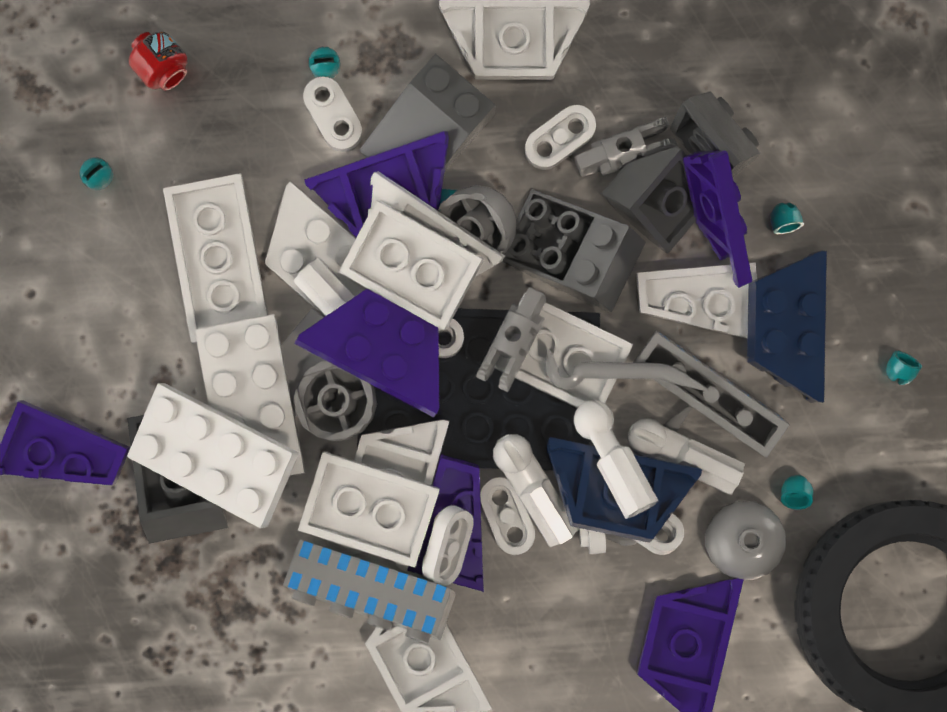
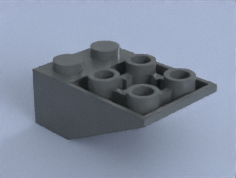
[502,189,646,313]

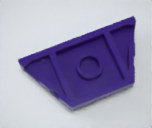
[304,131,449,238]
[683,150,753,288]
[294,289,439,417]
[637,578,744,712]

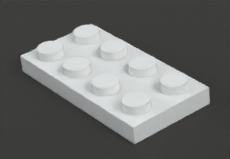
[163,173,268,344]
[195,314,306,476]
[127,383,299,528]

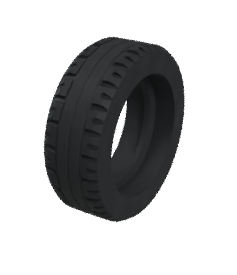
[794,500,947,712]

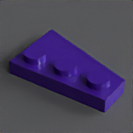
[0,400,131,485]
[407,454,484,592]

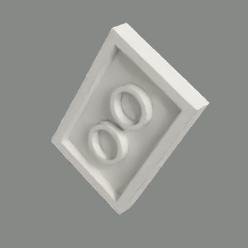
[339,200,484,331]
[495,292,633,408]
[298,451,440,568]

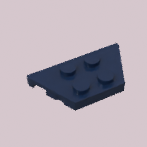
[747,251,827,403]
[547,437,702,543]

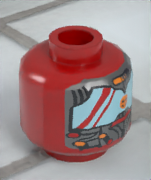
[129,31,188,91]

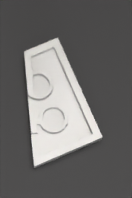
[636,262,757,339]

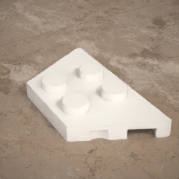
[439,0,590,80]
[368,171,505,277]
[265,182,377,317]
[354,419,450,571]
[365,573,493,712]

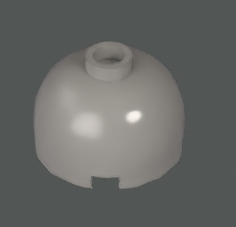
[438,185,516,255]
[294,361,377,441]
[705,501,786,580]

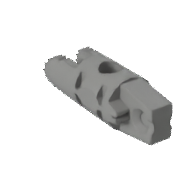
[575,117,678,177]
[476,287,546,392]

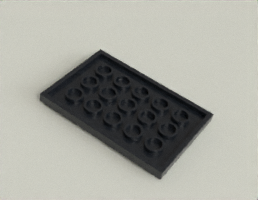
[357,308,600,471]

